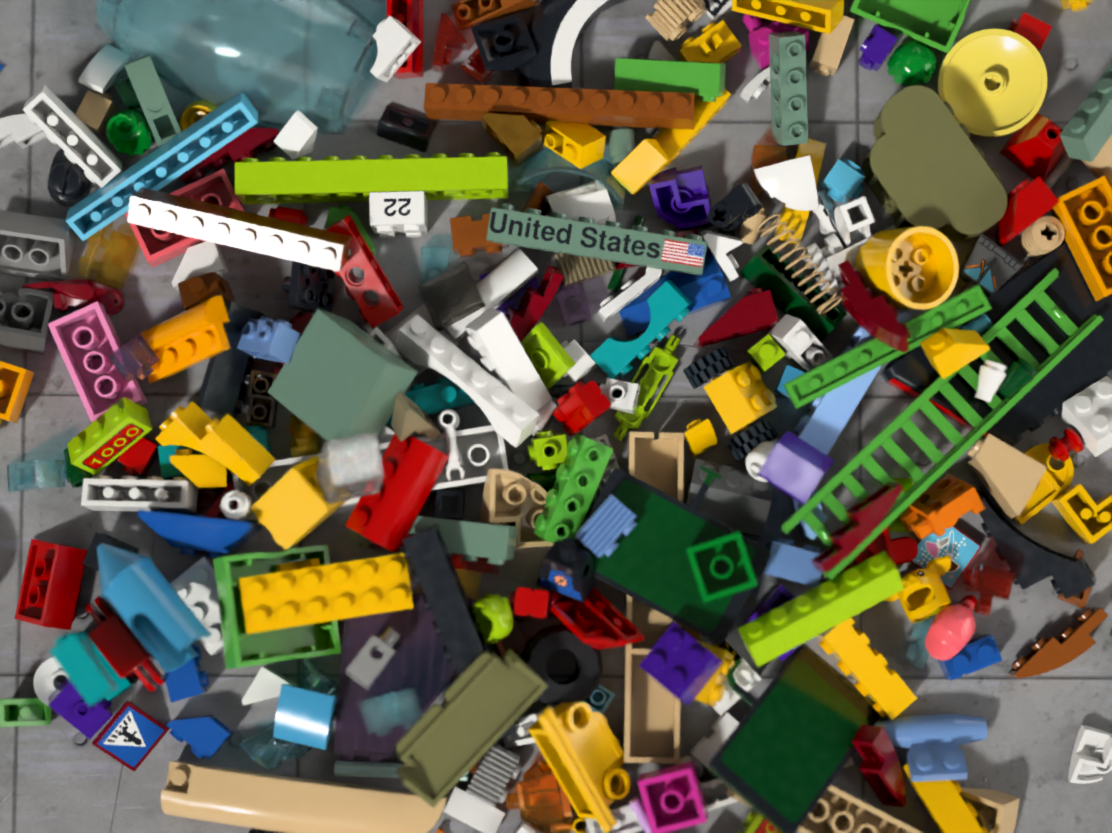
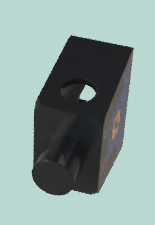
[537,538,596,603]

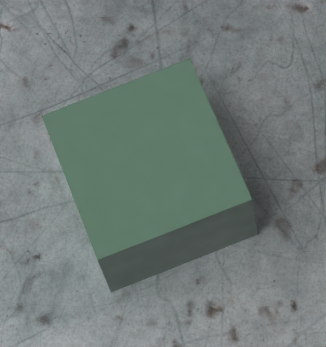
[268,309,417,455]

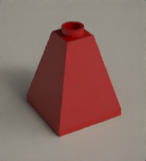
[999,113,1066,181]

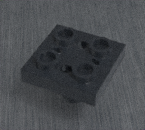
[283,261,336,314]

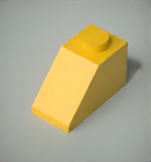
[920,328,990,379]

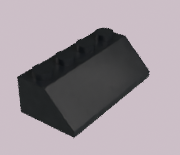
[196,301,266,419]

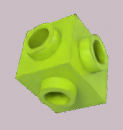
[527,430,567,470]

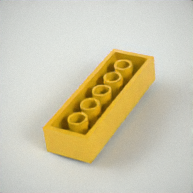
[239,553,414,634]

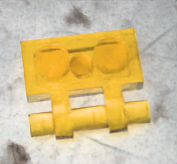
[77,227,139,290]

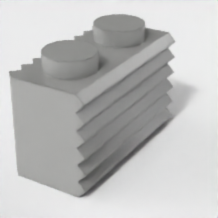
[466,743,523,807]

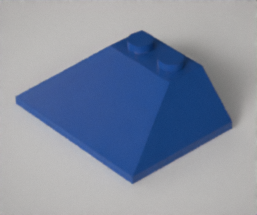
[138,510,262,558]

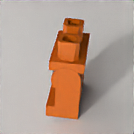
[899,474,985,539]

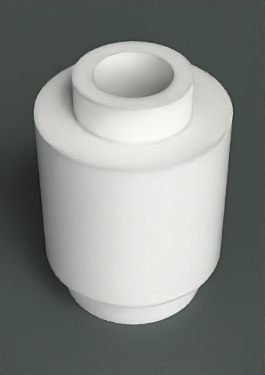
[221,491,254,519]

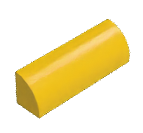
[650,89,731,175]

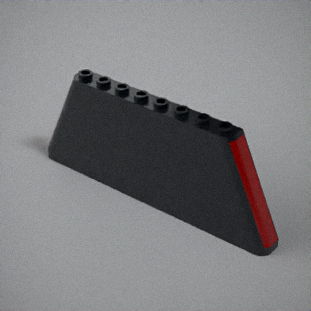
[880,242,1112,447]

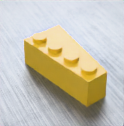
[817,618,917,720]

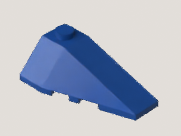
[619,251,731,337]

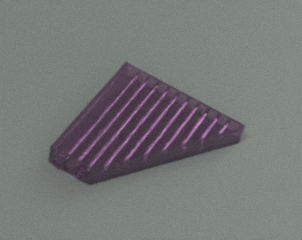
[334,593,510,762]

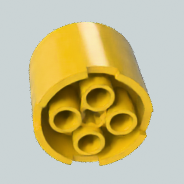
[854,226,959,310]

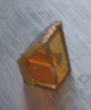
[750,145,790,199]

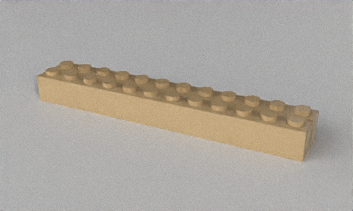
[623,432,684,764]

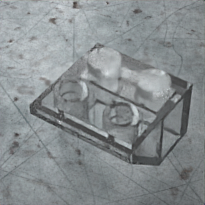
[316,433,384,504]

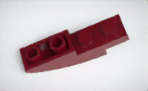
[179,128,279,185]
[838,260,911,352]

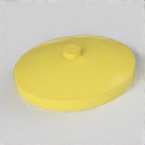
[938,29,1047,137]

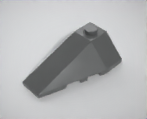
[0,288,54,355]

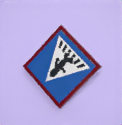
[92,700,169,772]

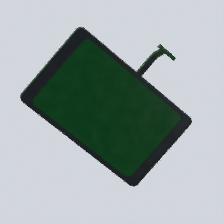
[575,465,770,644]
[708,647,879,833]

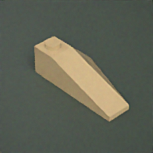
[960,787,1020,833]

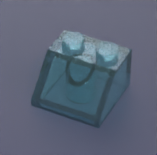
[358,686,424,737]

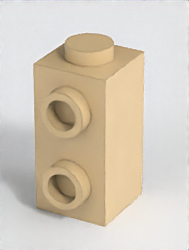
[809,15,855,76]

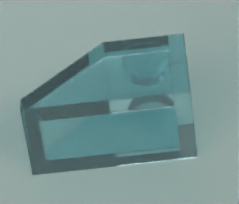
[7,460,66,492]

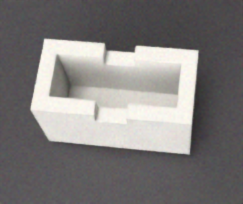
[690,712,739,770]

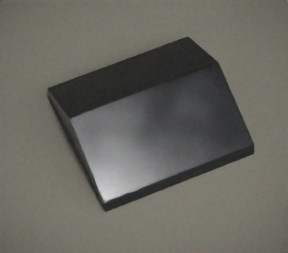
[471,11,537,71]

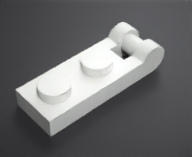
[598,267,662,322]

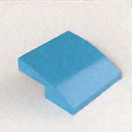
[273,684,337,750]

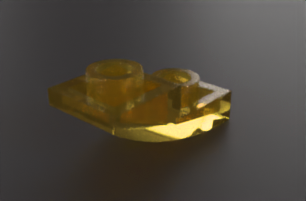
[289,414,319,458]

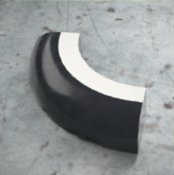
[518,0,628,88]

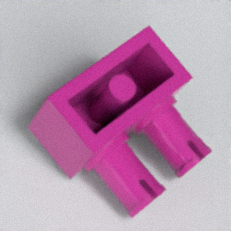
[742,14,810,71]

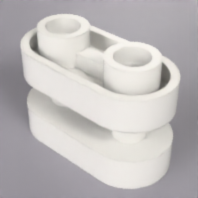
[803,233,854,295]

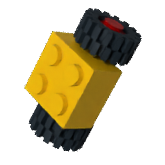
[683,346,778,461]

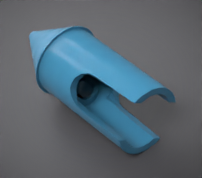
[97,543,212,673]

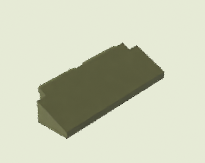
[396,649,548,808]

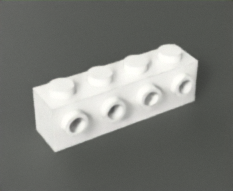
[23,85,123,188]
[465,308,552,411]
[81,475,199,513]

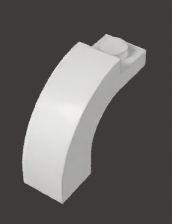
[834,196,875,249]

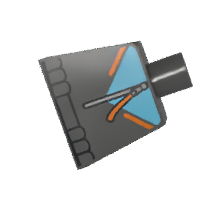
[958,234,1023,298]

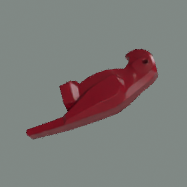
[22,278,125,315]

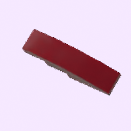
[504,265,564,342]
[811,482,903,573]

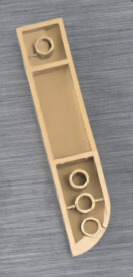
[161,760,447,833]

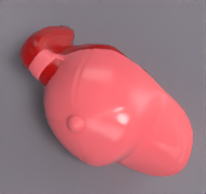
[925,595,978,660]

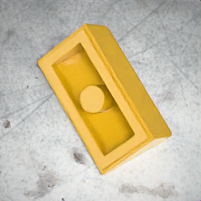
[611,139,670,195]

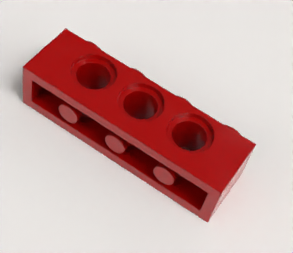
[322,214,404,328]

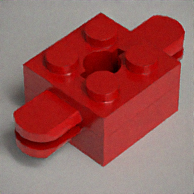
[819,526,918,578]
[86,596,165,692]

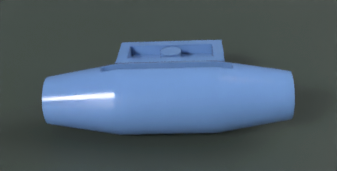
[874,714,987,782]

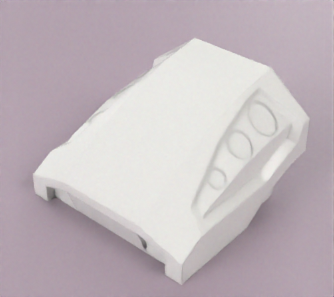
[545,179,616,225]

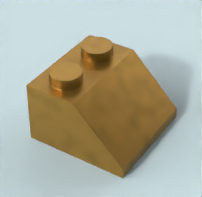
[482,113,542,168]

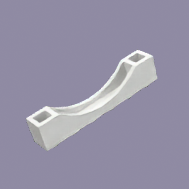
[395,315,539,448]

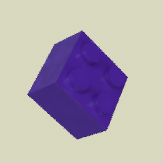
[639,622,723,706]

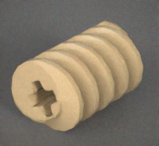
[1020,216,1065,258]

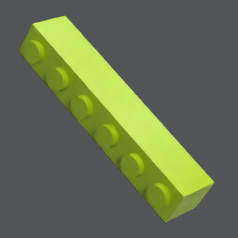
[738,551,904,667]

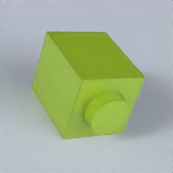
[745,334,786,375]

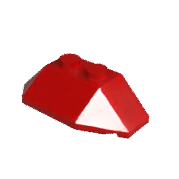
[549,587,645,650]

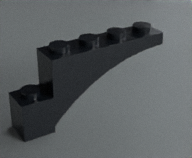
[975,486,1097,599]

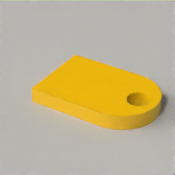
[1014,443,1074,525]

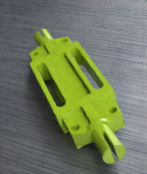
[612,335,681,442]

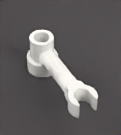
[438,409,464,481]

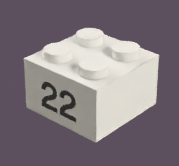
[369,191,428,238]

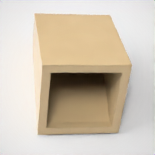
[967,434,1047,519]

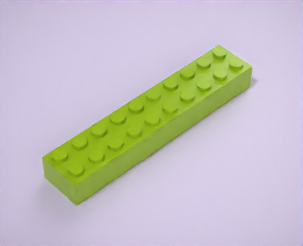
[235,152,509,205]

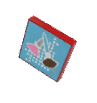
[911,526,982,590]

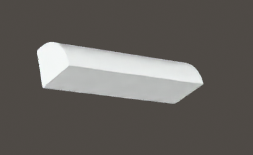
[437,248,539,342]

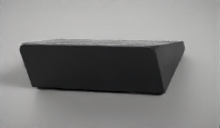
[377,105,437,153]

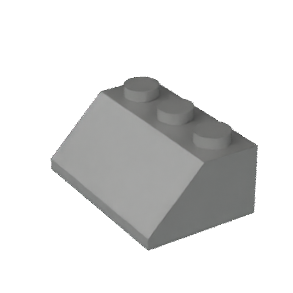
[0,210,75,280]

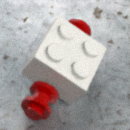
[1048,376,1112,462]

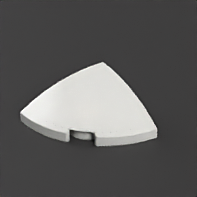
[754,155,819,211]
[1068,724,1112,784]

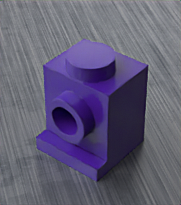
[858,24,898,72]

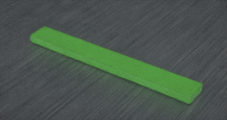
[783,284,992,409]

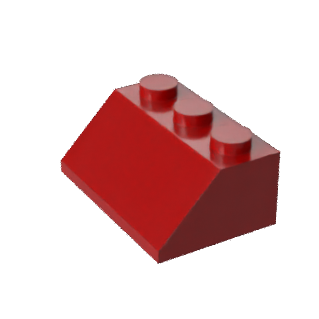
[995,176,1060,247]
[14,539,87,630]

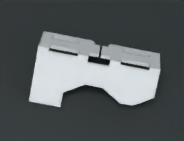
[811,190,838,236]

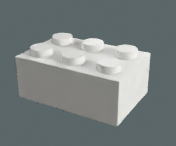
[170,557,224,655]

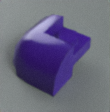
[649,166,712,228]

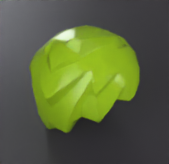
[472,594,513,644]

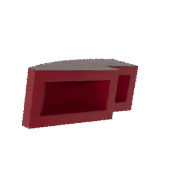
[852,725,907,807]

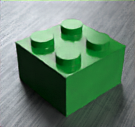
[686,532,758,602]

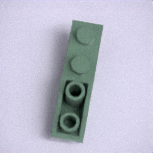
[124,54,181,147]

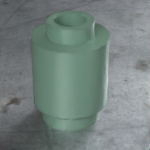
[607,126,635,166]

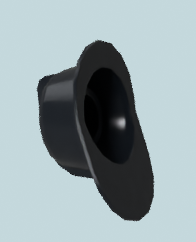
[48,148,91,206]

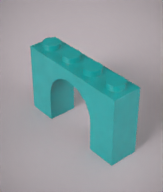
[50,630,135,706]

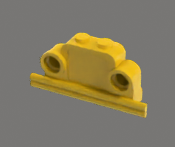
[528,702,630,833]

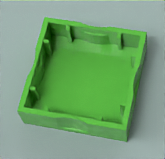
[849,0,971,53]
[213,544,341,669]

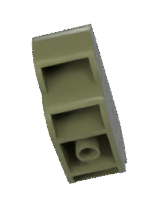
[862,85,1007,243]

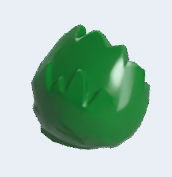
[887,40,936,87]
[106,109,153,157]

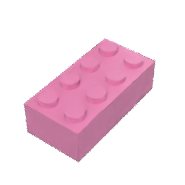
[48,301,148,422]

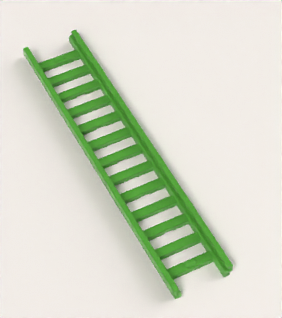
[780,268,1104,580]

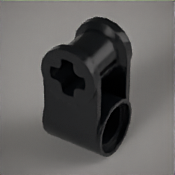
[708,183,763,232]

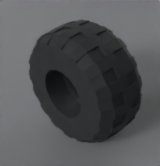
[521,625,603,707]

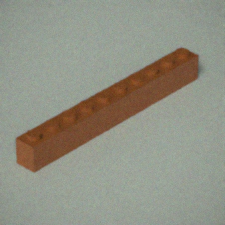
[424,83,695,130]

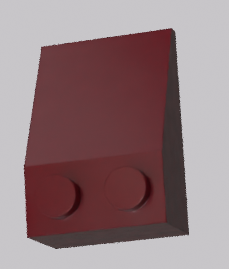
[694,288,779,349]

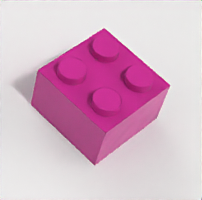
[637,761,709,833]

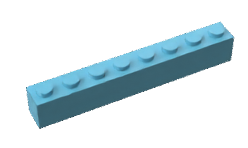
[66,91,258,241]

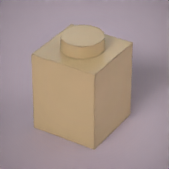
[75,90,117,135]

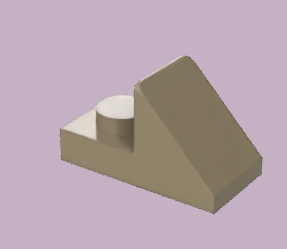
[391,391,441,441]

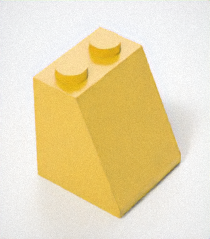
[250,455,352,550]

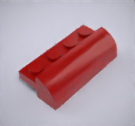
[345,433,449,554]

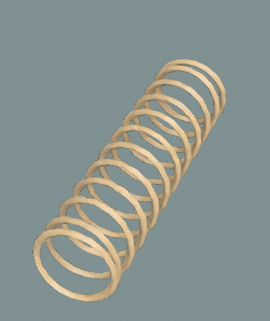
[756,213,842,314]

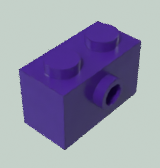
[48,677,113,739]

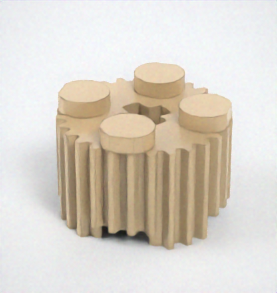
[645,0,707,41]

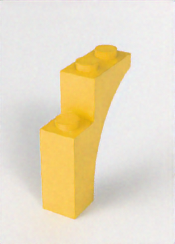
[155,401,276,486]

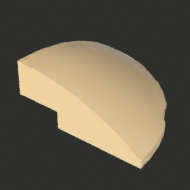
[480,468,554,548]

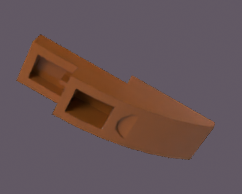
[1009,607,1108,678]

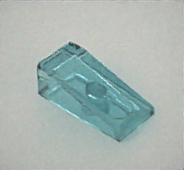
[419,246,449,302]

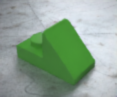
[0,697,51,727]

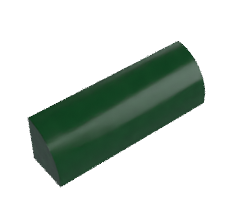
[740,243,847,342]

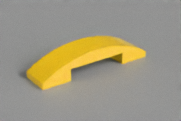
[774,138,826,245]

